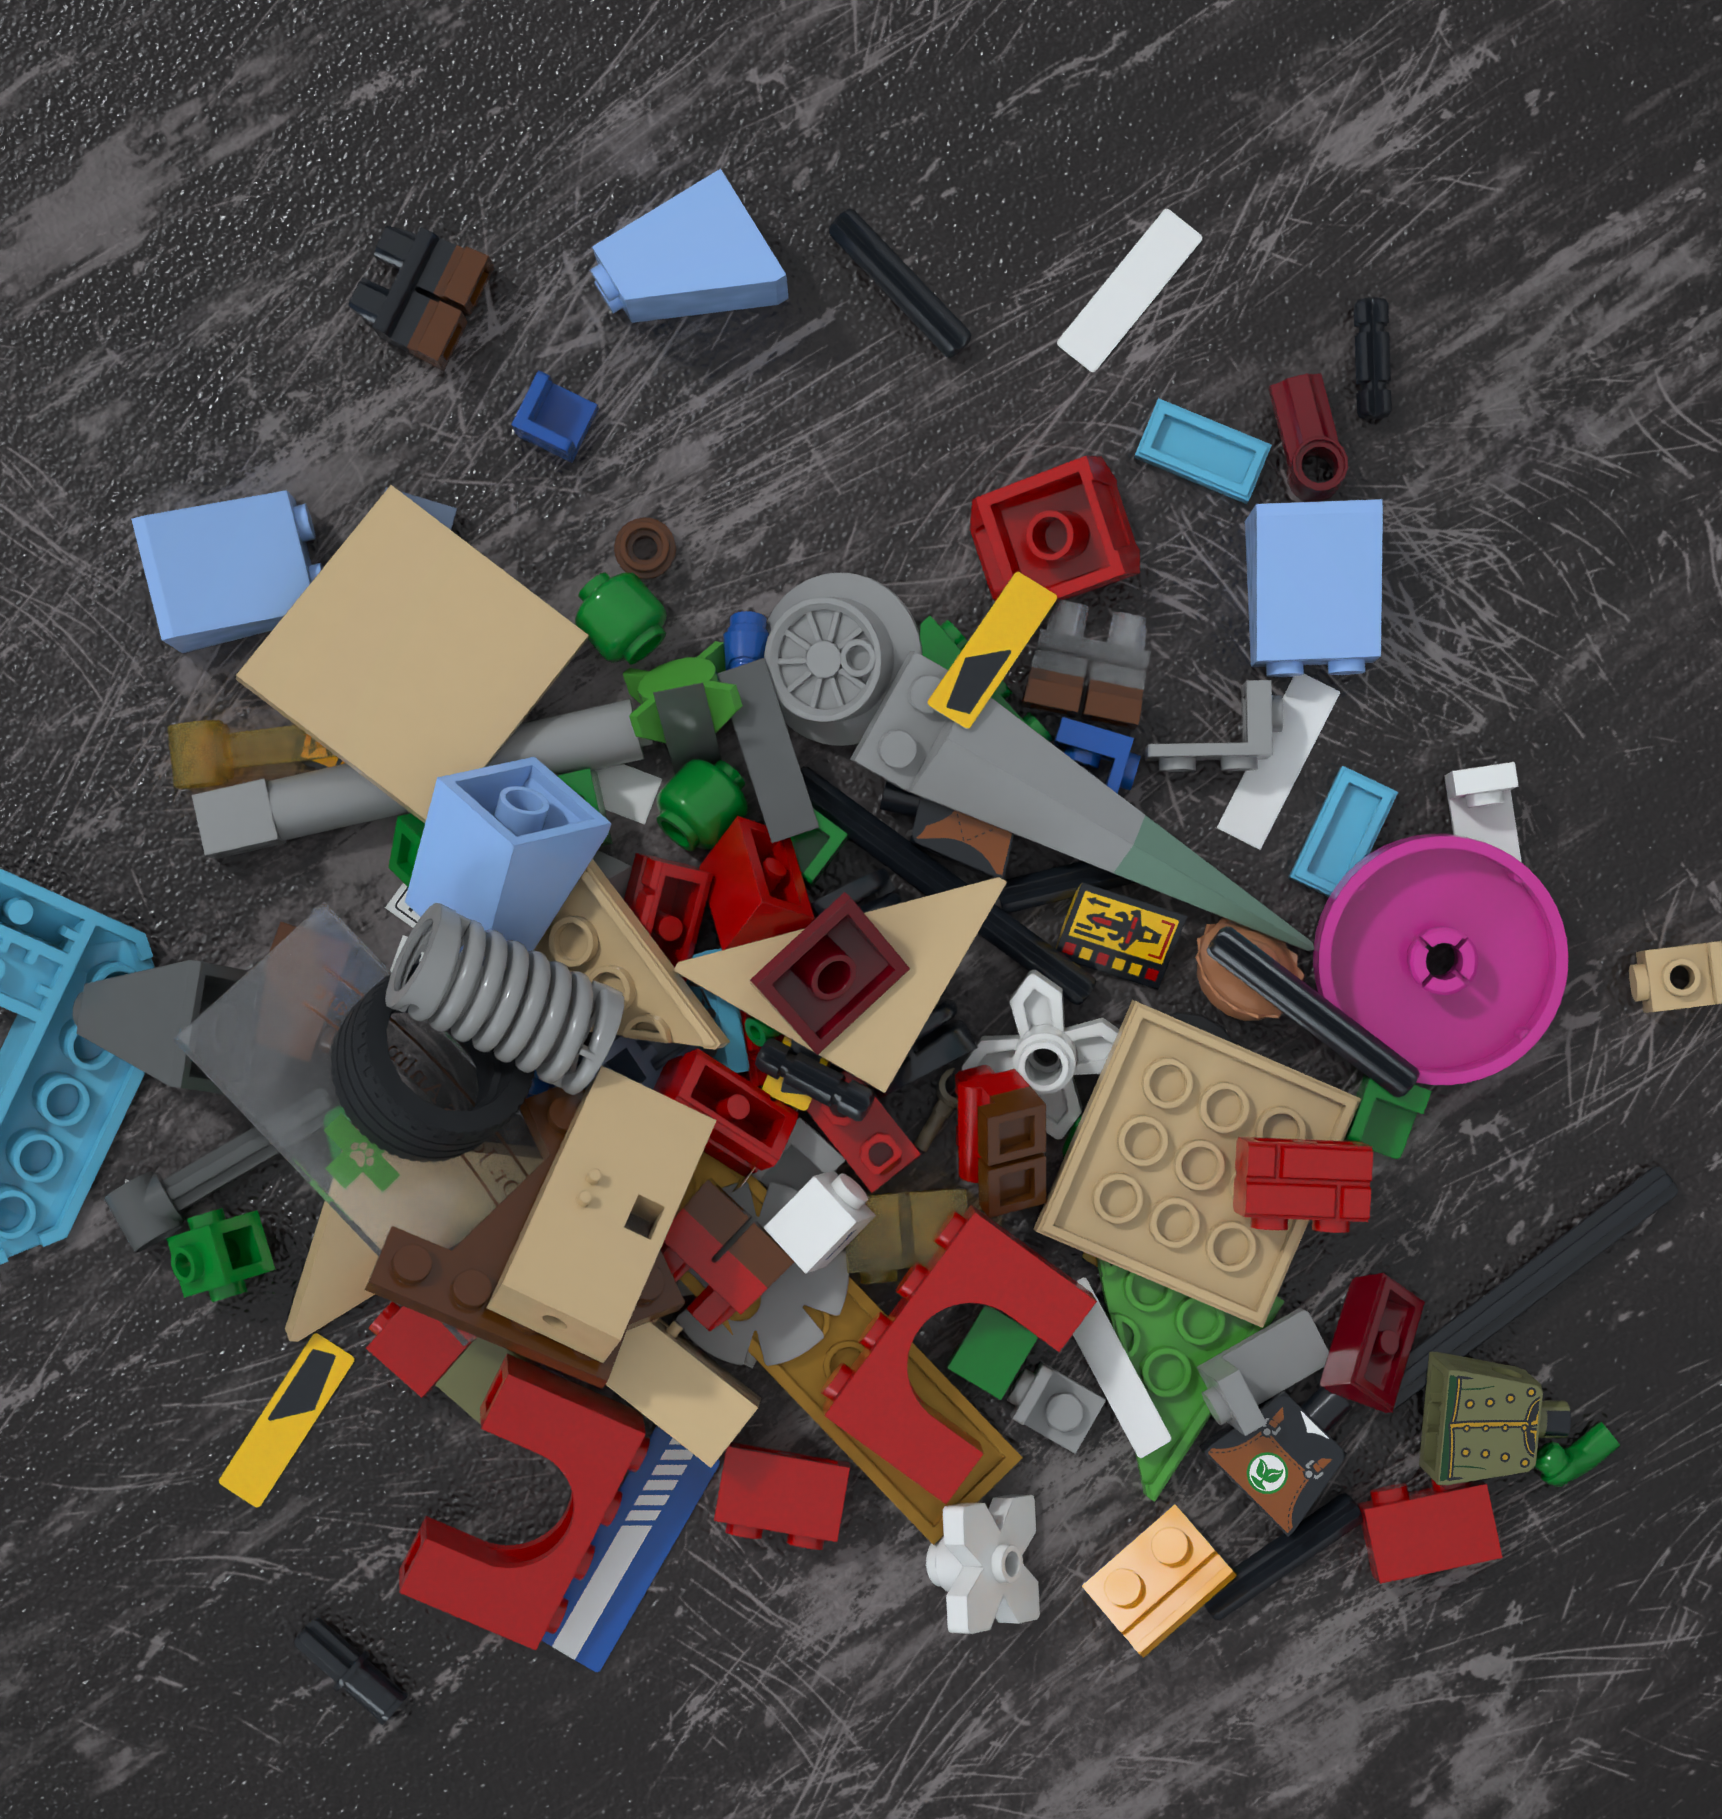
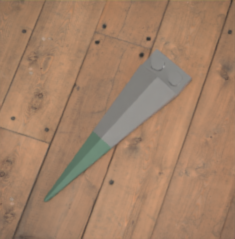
[850,651,1314,951]

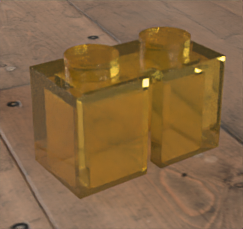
[845,1187,968,1284]

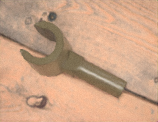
[913,1068,958,1152]

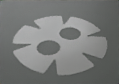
[676,1182,849,1366]

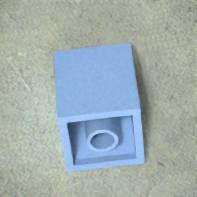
[590,168,788,323]
[131,490,323,653]
[1245,499,1383,677]
[405,757,611,959]

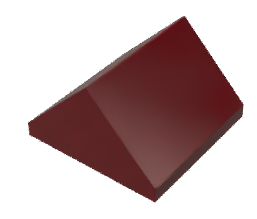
[750,892,910,1055]

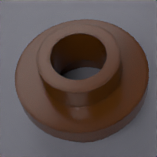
[614,517,676,580]

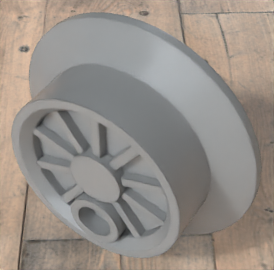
[764,573,922,746]

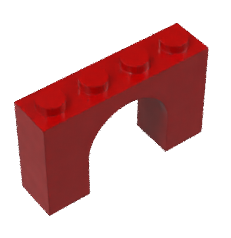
[821,1205,1097,1504]
[399,1354,650,1650]

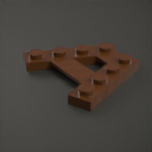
[365,1087,685,1389]

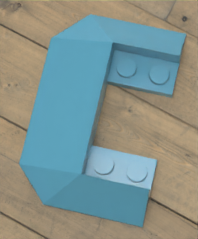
[0,868,155,1265]

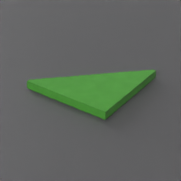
[1096,1257,1285,1502]

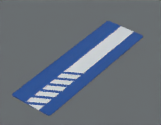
[541,1426,720,1672]

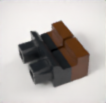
[348,225,494,372]

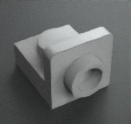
[1007,1361,1106,1454]

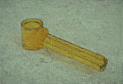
[167,720,337,789]

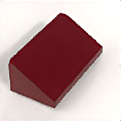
[1320,1273,1425,1413]

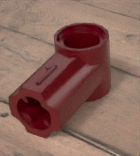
[1268,373,1348,502]

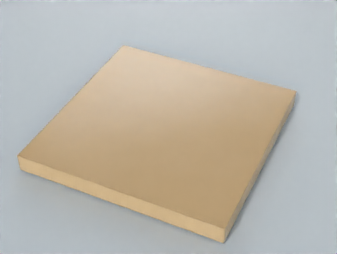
[236,485,589,823]
[1034,1000,1361,1328]

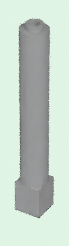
[192,699,653,859]

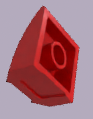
[970,455,1140,602]

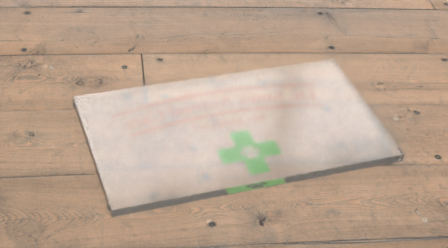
[173,902,543,1346]

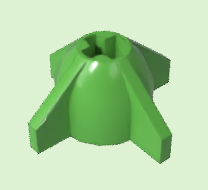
[623,641,743,744]

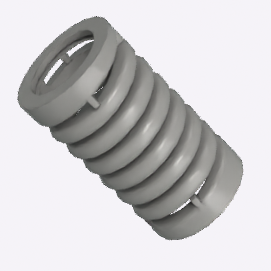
[385,903,624,1095]

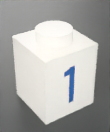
[764,1170,876,1274]

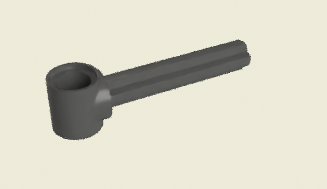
[104,1090,335,1253]

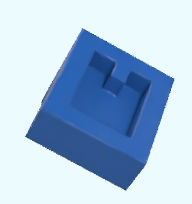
[1053,717,1141,794]

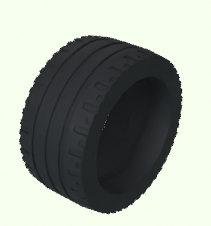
[331,962,535,1163]

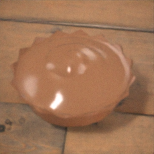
[1195,917,1305,1021]

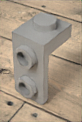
[1145,680,1283,772]
[1197,1308,1329,1436]

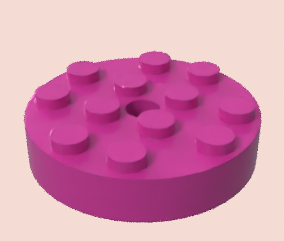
[1313,834,1568,1085]

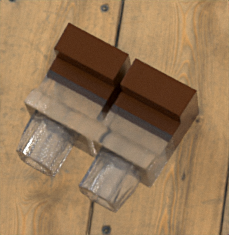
[1021,600,1151,730]

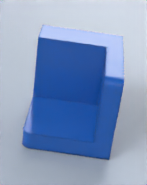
[511,370,599,463]

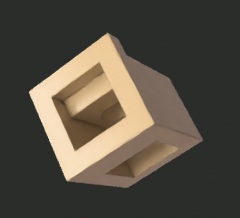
[1629,941,1722,1013]

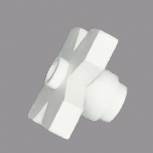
[962,970,1119,1139]
[926,1494,1040,1634]

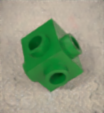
[166,1208,275,1302]

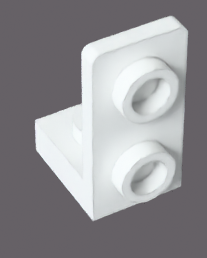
[1444,762,1522,863]

